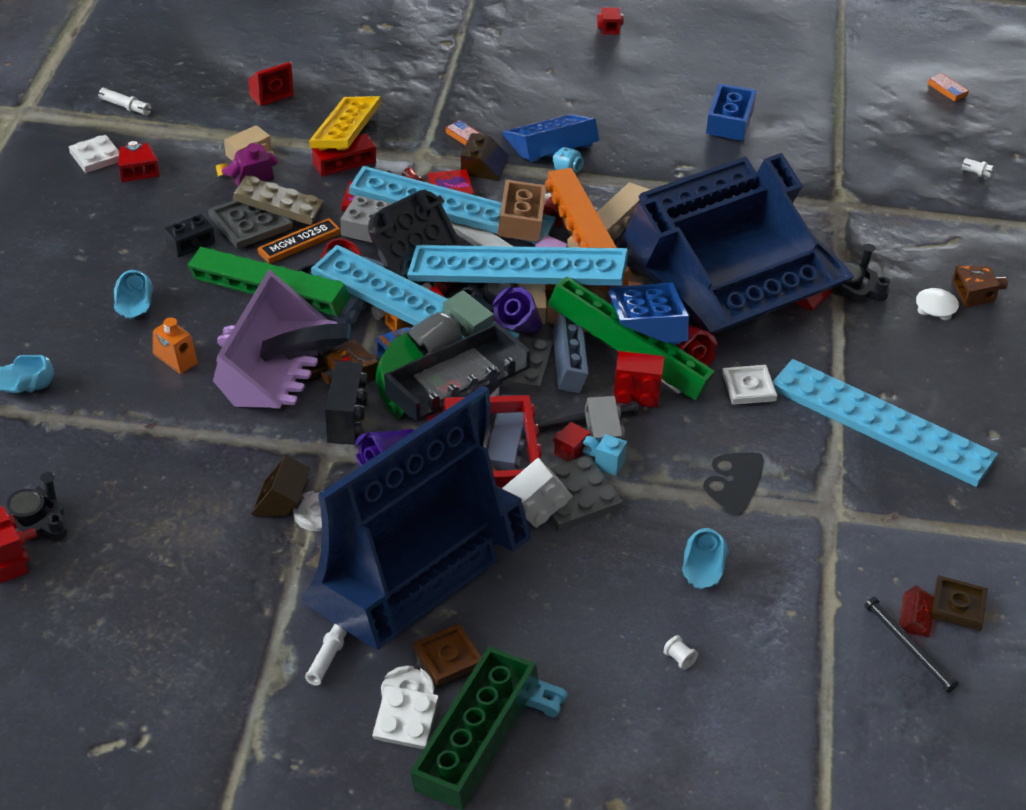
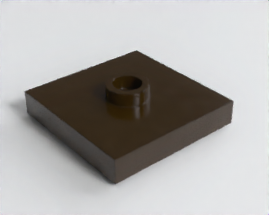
[930,575,988,631]

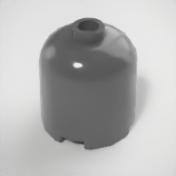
[405,312,462,356]

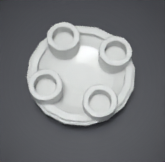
[916,288,959,320]

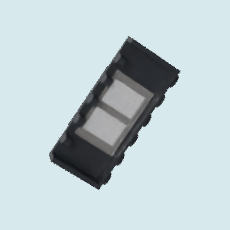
[384,323,530,422]

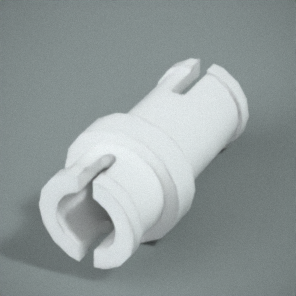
[962,158,995,178]

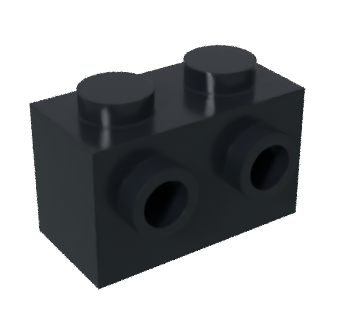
[164,214,215,257]

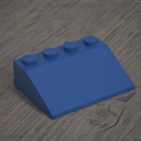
[502,114,599,162]
[608,283,689,344]

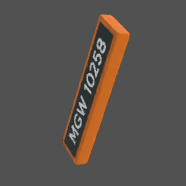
[258,218,340,264]

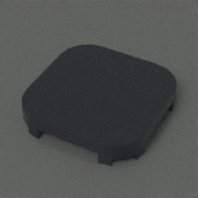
[368,189,466,285]

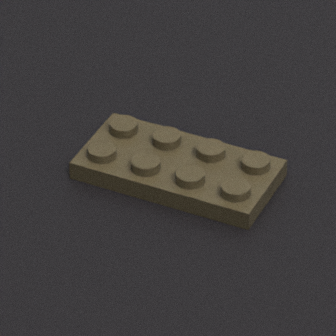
[233,176,323,225]

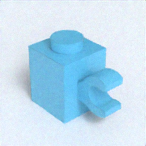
[582,434,627,476]

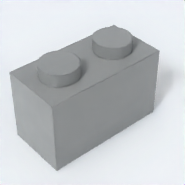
[584,396,625,443]

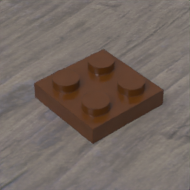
[413,624,482,686]

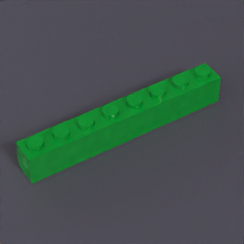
[188,247,350,317]
[548,276,715,401]

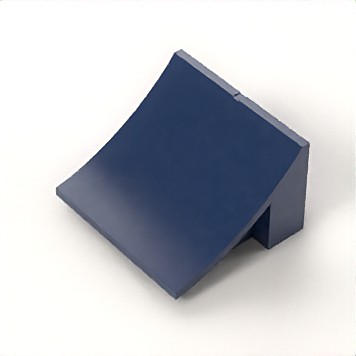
[618,153,855,335]
[300,386,531,650]

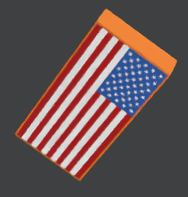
[928,73,969,102]
[446,120,480,145]

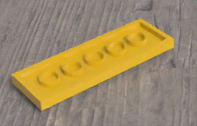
[309,96,381,150]

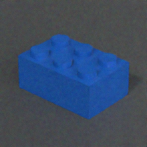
[706,83,757,141]

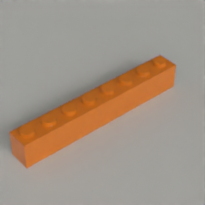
[545,168,630,291]

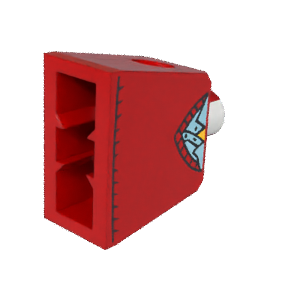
[119,141,160,182]

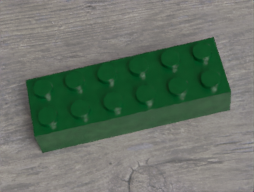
[410,646,539,810]

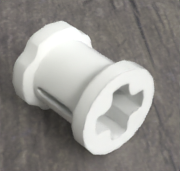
[663,635,698,670]

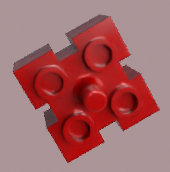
[0,506,37,583]

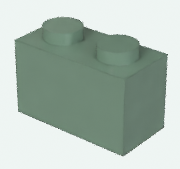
[443,290,494,337]

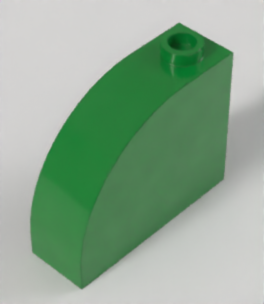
[376,333,445,421]

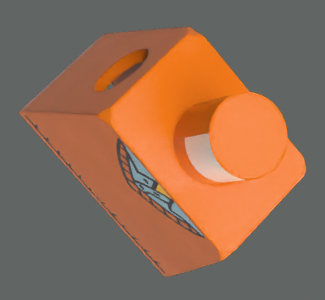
[153,318,198,374]

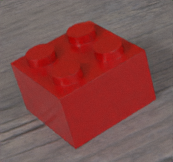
[614,351,664,408]

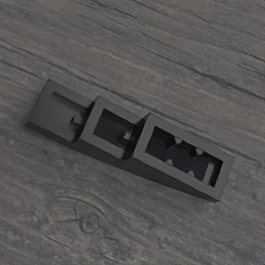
[260,323,351,362]

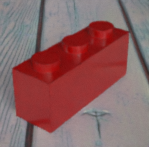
[312,134,376,177]

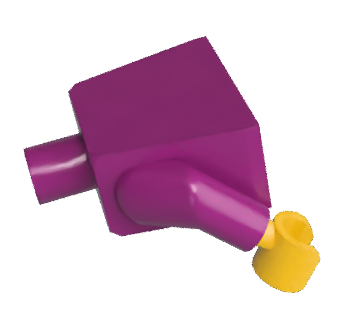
[216,143,278,187]

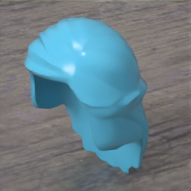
[114,270,153,320]
[0,355,54,393]
[682,528,729,590]

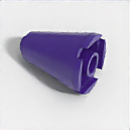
[492,286,542,335]
[355,429,415,466]

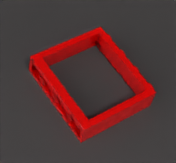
[443,395,542,488]

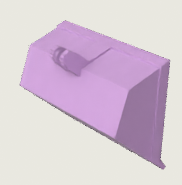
[213,269,337,408]

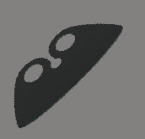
[703,452,763,515]

